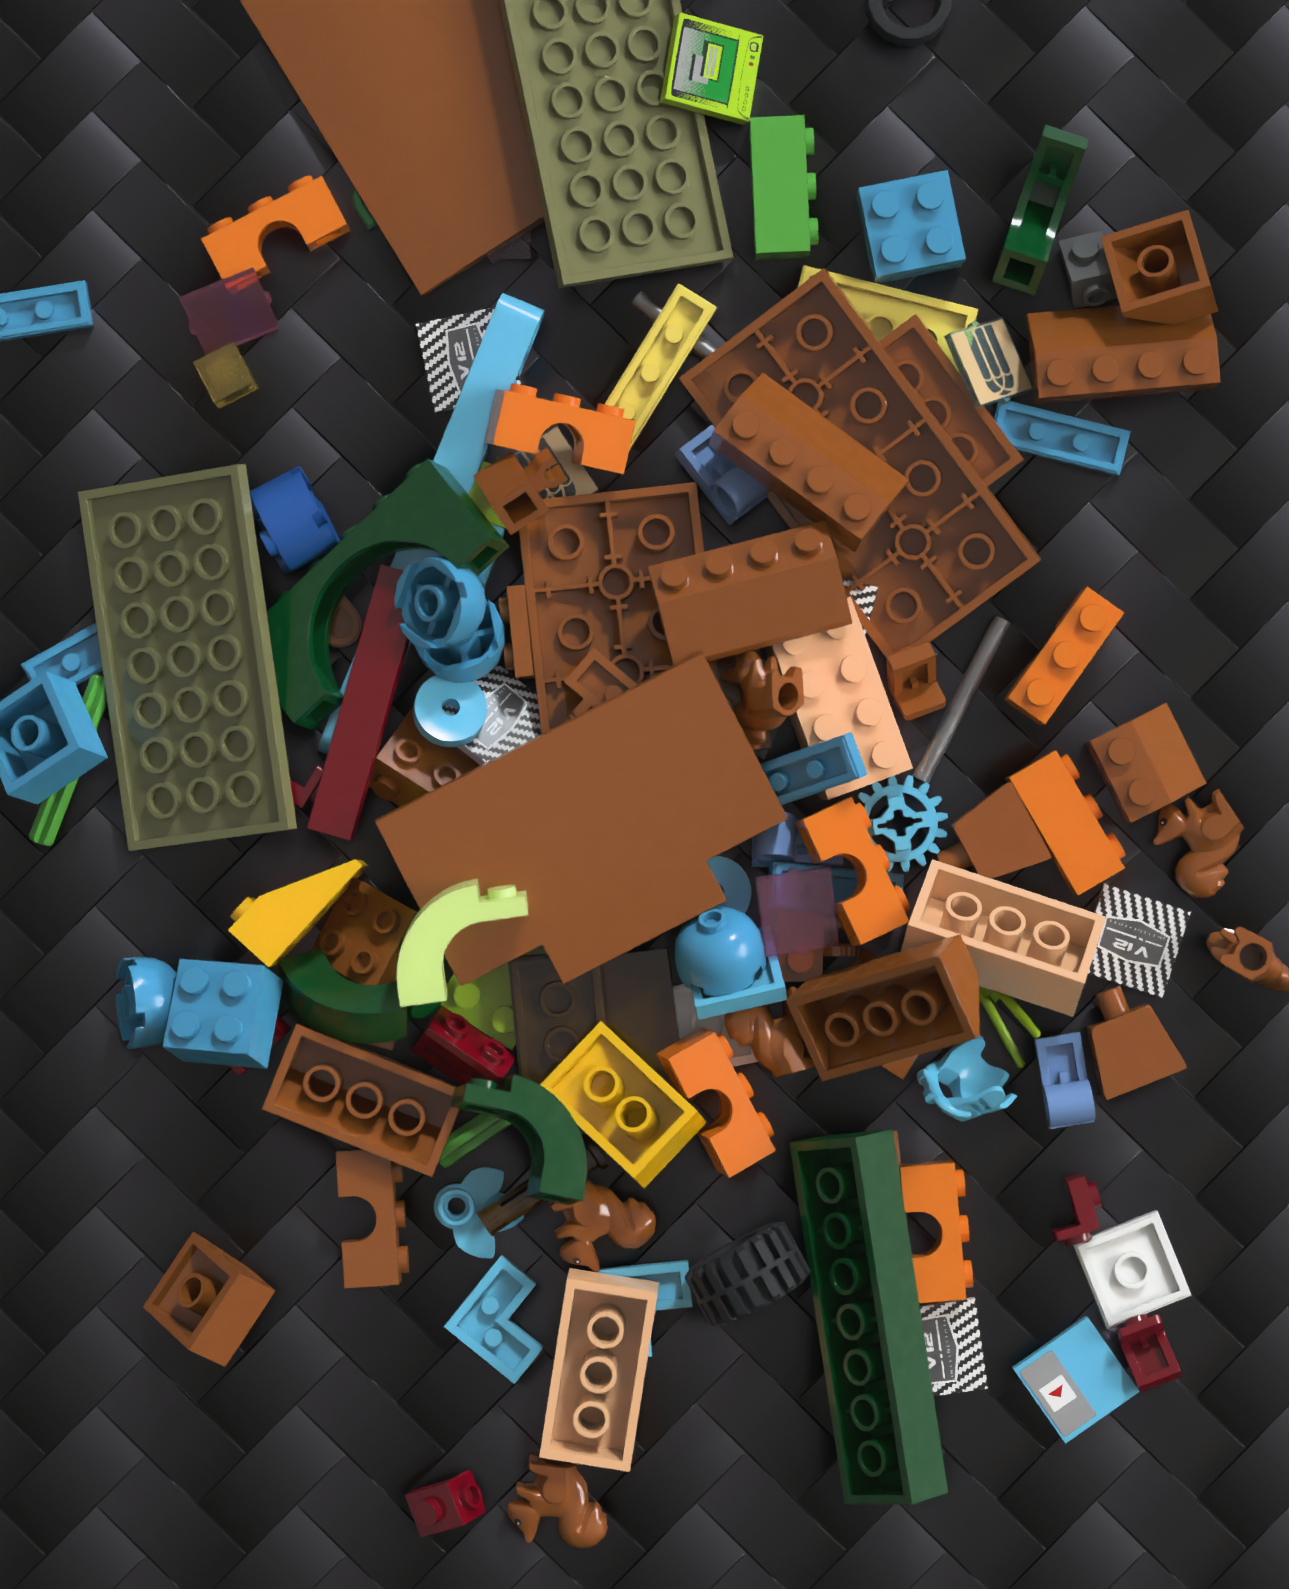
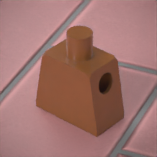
[935,781,1052,879]
[1086,985,1187,1100]

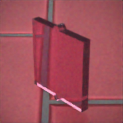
[180,267,280,358]
[756,866,839,957]

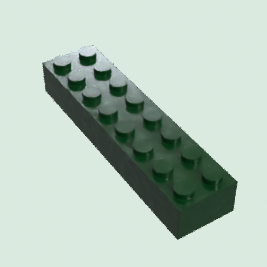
[789,1129,948,1505]

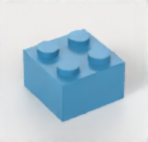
[856,170,966,284]
[0,671,108,804]
[163,959,284,1069]

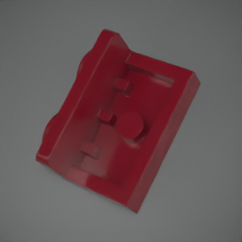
[412,1006,517,1086]

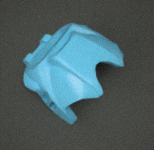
[916,1035,1017,1122]

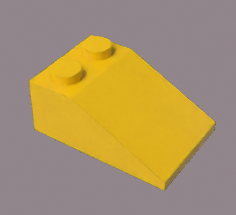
[228,859,369,967]
[540,1021,707,1189]

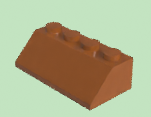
[1026,306,1221,404]
[709,373,909,552]
[648,520,852,666]
[786,934,980,1082]
[262,1022,460,1177]

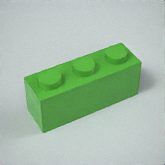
[749,115,819,260]

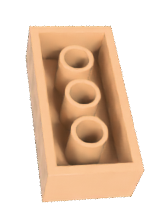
[764,597,913,800]
[901,859,1106,1017]
[539,1268,659,1472]

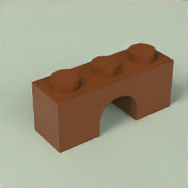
[336,1147,409,1289]

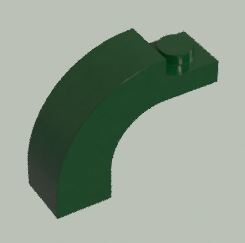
[992,125,1089,296]
[278,947,441,1044]
[451,1074,587,1206]

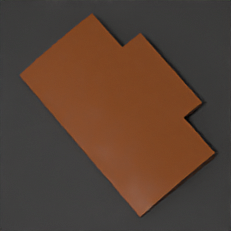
[239,0,545,296]
[679,268,1041,658]
[519,482,771,751]
[375,652,788,986]

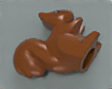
[721,650,804,751]
[1153,789,1245,898]
[1206,926,1289,992]
[724,986,815,1078]
[549,1179,656,1272]
[507,1452,608,1549]

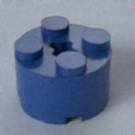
[250,466,340,574]

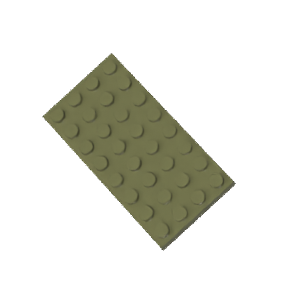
[499,0,734,288]
[78,464,297,851]

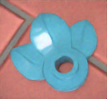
[434,1167,524,1258]

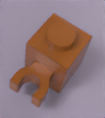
[473,448,568,535]

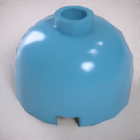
[394,557,486,649]
[415,599,506,683]
[675,907,766,996]
[115,957,177,1049]

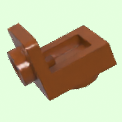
[887,641,946,721]

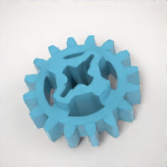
[857,775,948,872]

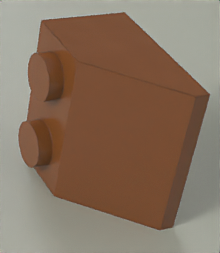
[1101,210,1219,325]
[1085,702,1206,823]
[143,1232,275,1367]

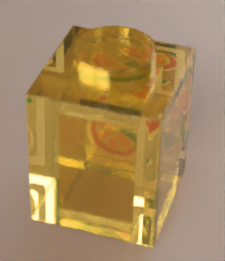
[193,342,259,409]

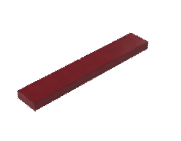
[307,564,409,841]

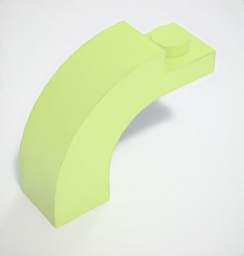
[397,878,529,1007]

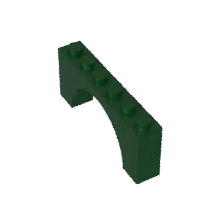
[267,459,509,730]

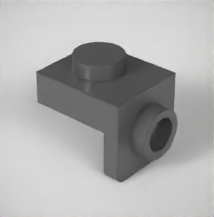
[1058,230,1117,309]

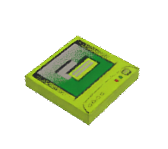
[660,12,763,125]

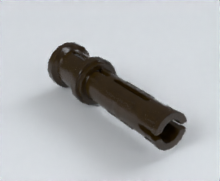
[476,1134,609,1236]

